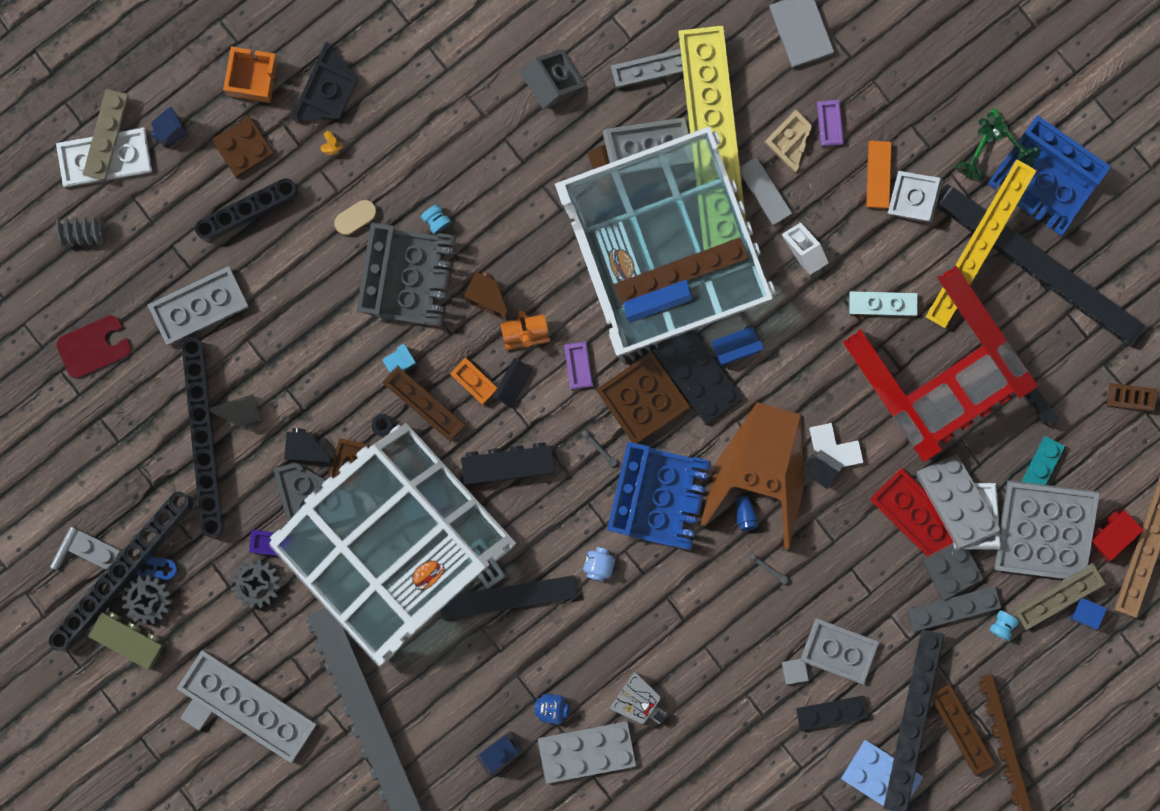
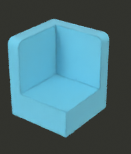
[383,344,417,372]

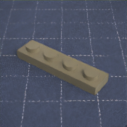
[83,89,129,181]
[1014,563,1105,630]

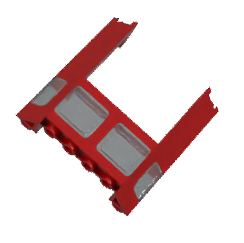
[843,266,1038,462]

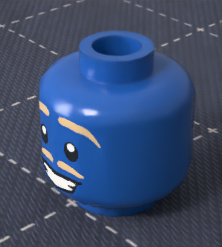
[535,693,570,725]

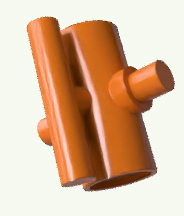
[500,311,550,351]

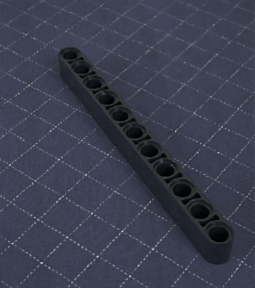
[936,184,1145,346]

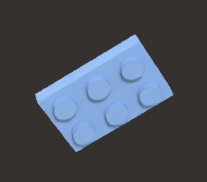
[840,740,923,806]

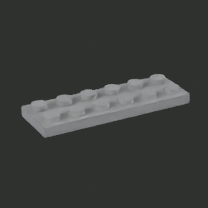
[177,650,317,763]

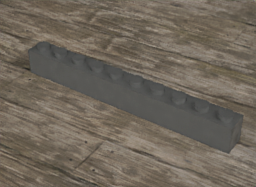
[306,604,423,811]

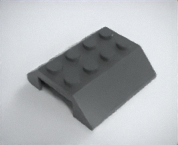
[356,223,456,326]

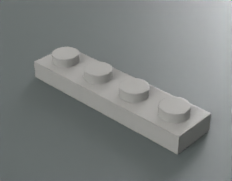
[611,49,683,89]

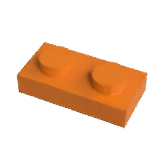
[450,358,497,405]

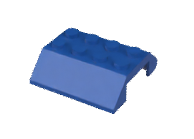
[988,115,1111,236]
[607,441,712,550]

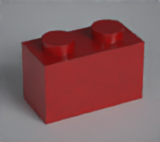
[1091,510,1143,562]

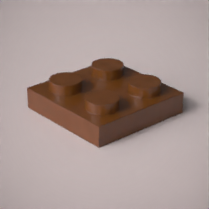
[212,116,274,178]

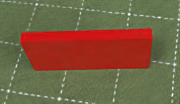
[869,467,953,557]

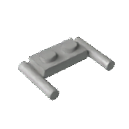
[50,526,125,595]

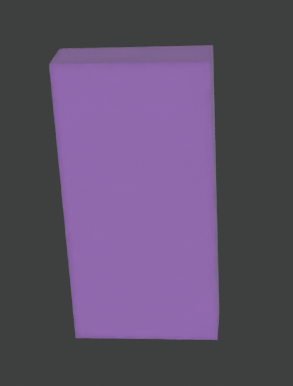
[817,100,844,147]
[564,342,593,390]

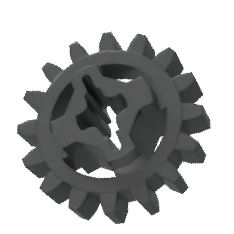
[231,559,281,608]
[122,574,173,625]

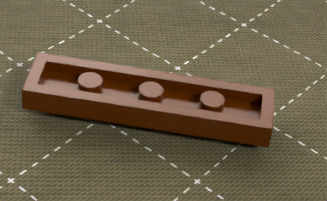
[382,364,465,441]
[931,684,995,776]

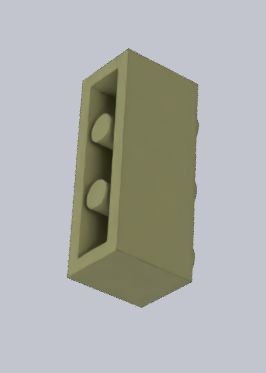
[88,611,164,670]

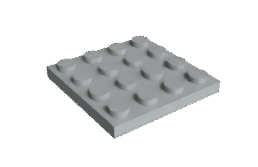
[994,480,1100,579]

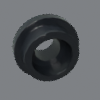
[372,414,394,437]

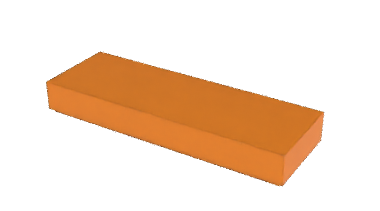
[866,141,891,209]

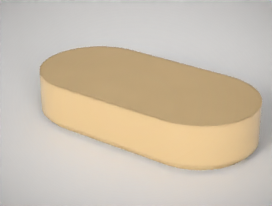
[334,200,376,235]

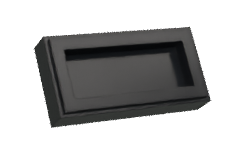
[492,358,533,408]

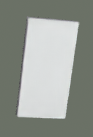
[56,128,153,188]

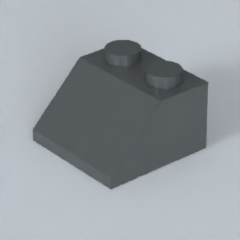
[520,49,586,109]

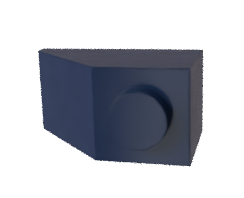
[150,106,188,147]

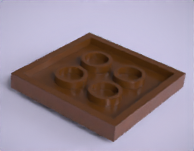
[596,352,690,444]

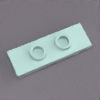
[849,292,917,317]

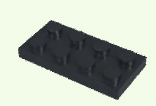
[653,330,742,425]

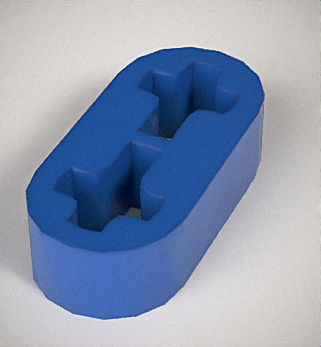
[136,557,178,580]

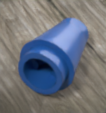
[736,496,759,531]

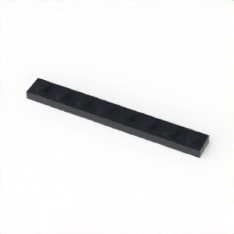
[883,629,945,811]

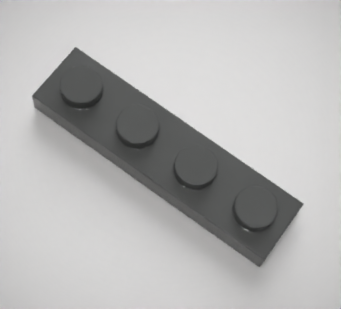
[907,586,1001,632]

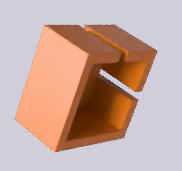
[223,46,278,103]

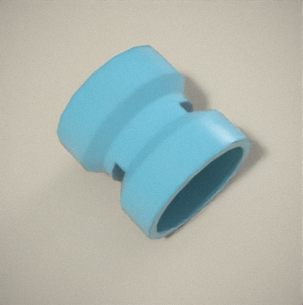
[420,204,452,235]
[989,611,1020,641]

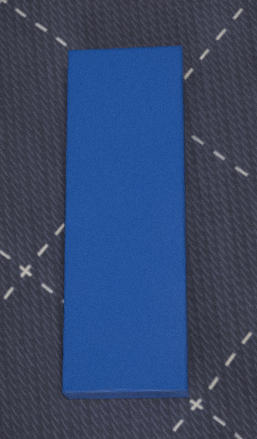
[623,279,693,323]

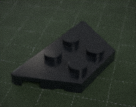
[290,42,359,122]

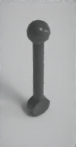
[582,430,617,467]
[748,553,789,585]

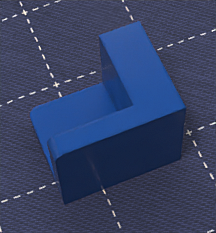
[1069,598,1107,630]

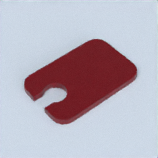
[56,315,131,378]

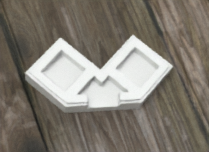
[809,423,863,467]

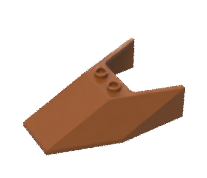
[699,402,804,551]

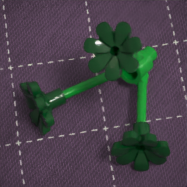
[954,109,1041,182]

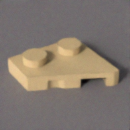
[764,110,812,172]

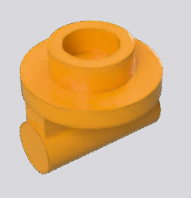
[320,131,343,155]

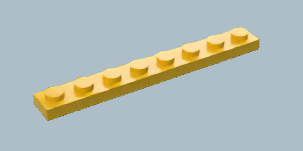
[926,160,1037,328]

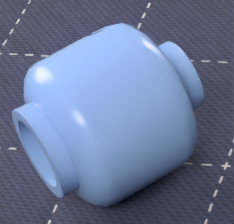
[583,547,615,582]

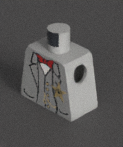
[610,672,667,724]

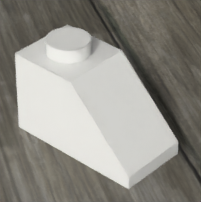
[782,223,829,275]

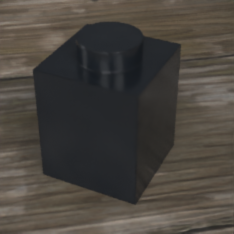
[805,449,843,489]

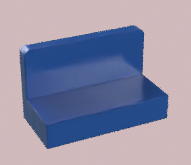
[711,327,763,367]

